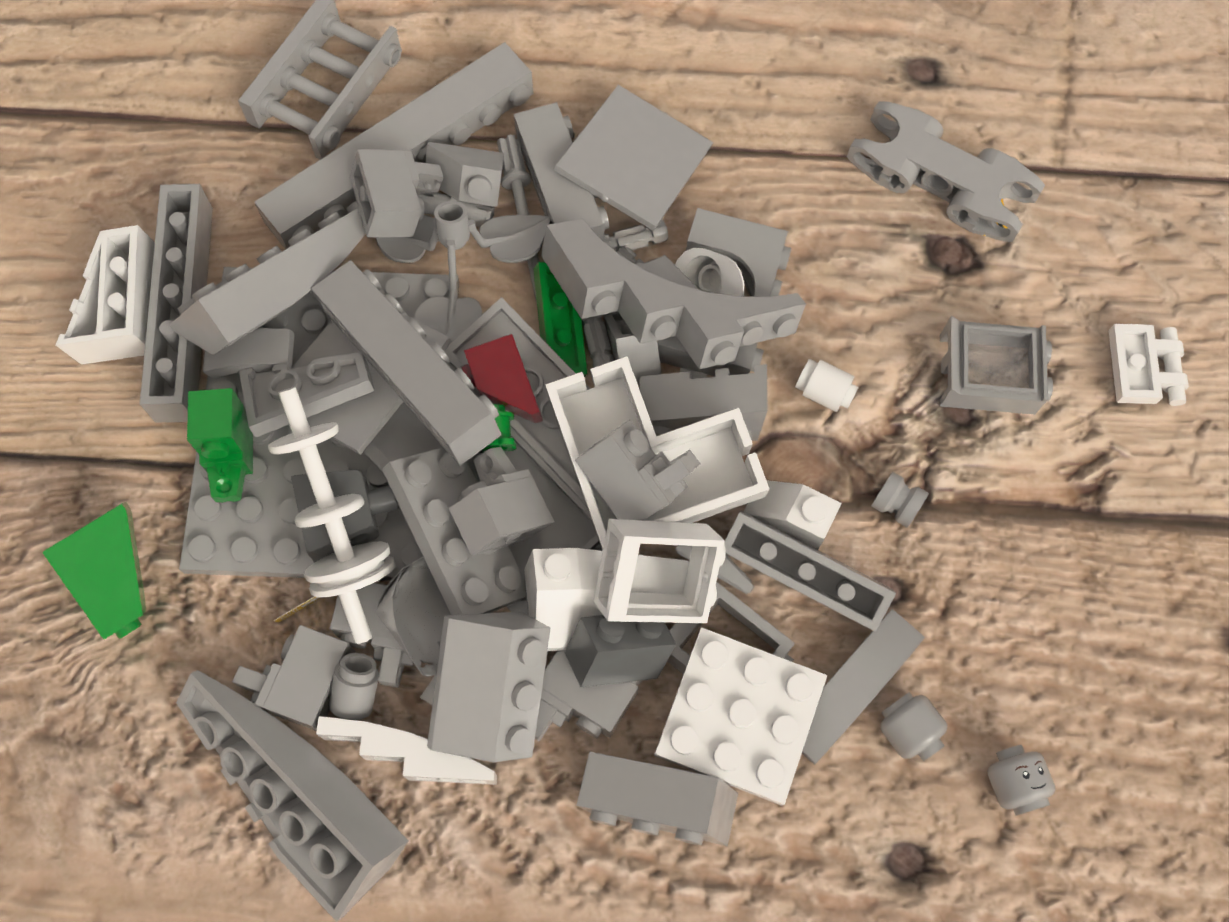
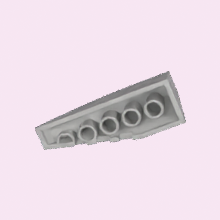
[176,670,408,922]

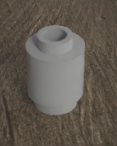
[329,653,379,720]

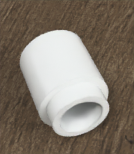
[795,359,859,412]

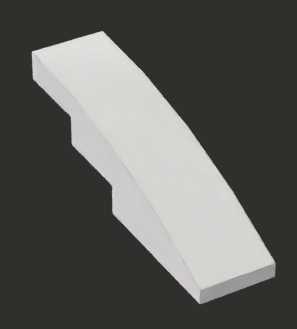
[316,716,497,785]

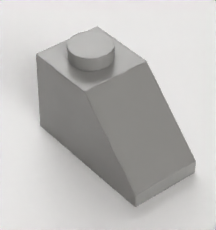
[426,142,504,207]
[603,311,662,385]

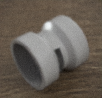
[871,471,929,528]

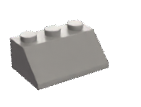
[427,612,551,762]

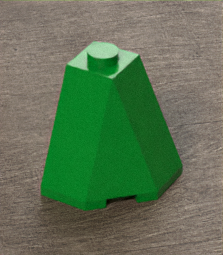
[42,502,147,640]

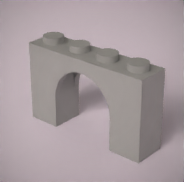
[657,208,791,377]

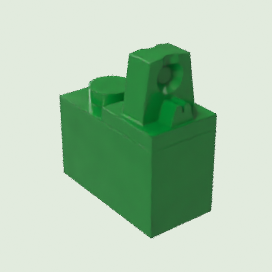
[187,388,253,502]

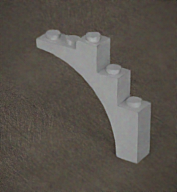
[541,218,806,369]

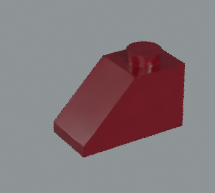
[461,334,543,424]

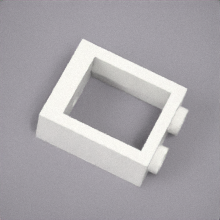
[593,519,726,623]

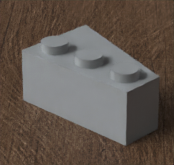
[576,751,738,847]

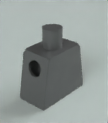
[291,469,399,563]

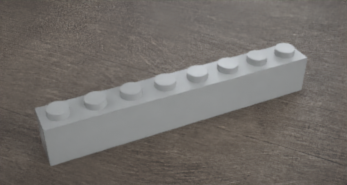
[254,42,533,249]

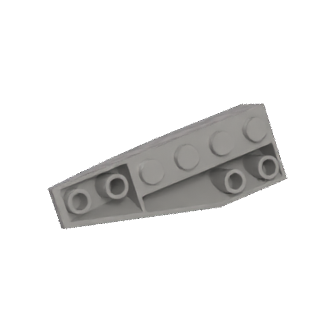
[170,201,366,355]

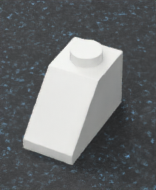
[744,480,842,550]

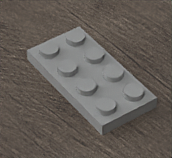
[382,447,527,615]

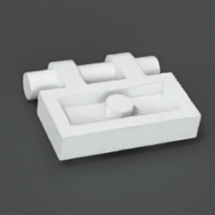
[1108,324,1189,406]

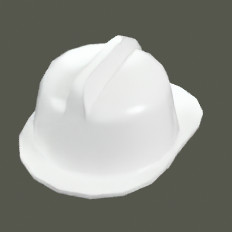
[675,248,744,297]

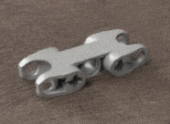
[847,101,1045,242]

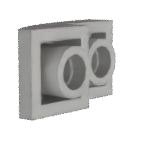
[203,328,294,379]

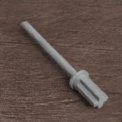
[497,135,539,305]

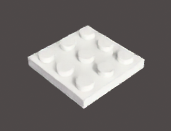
[654,627,827,806]

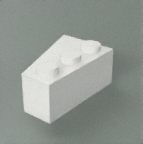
[55,225,155,365]

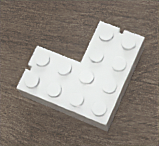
[546,356,770,549]

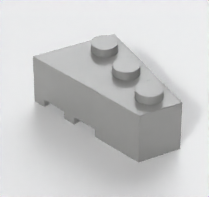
[639,364,768,441]

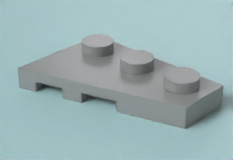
[239,352,375,437]

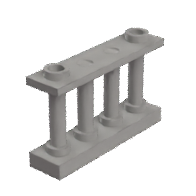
[238,0,402,159]

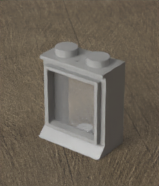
[940,316,1053,415]

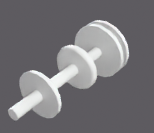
[268,387,395,643]

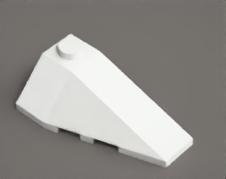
[524,548,689,651]

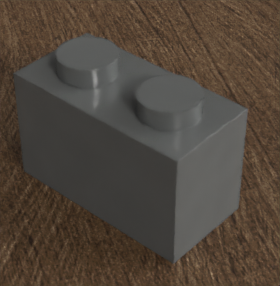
[565,615,676,688]

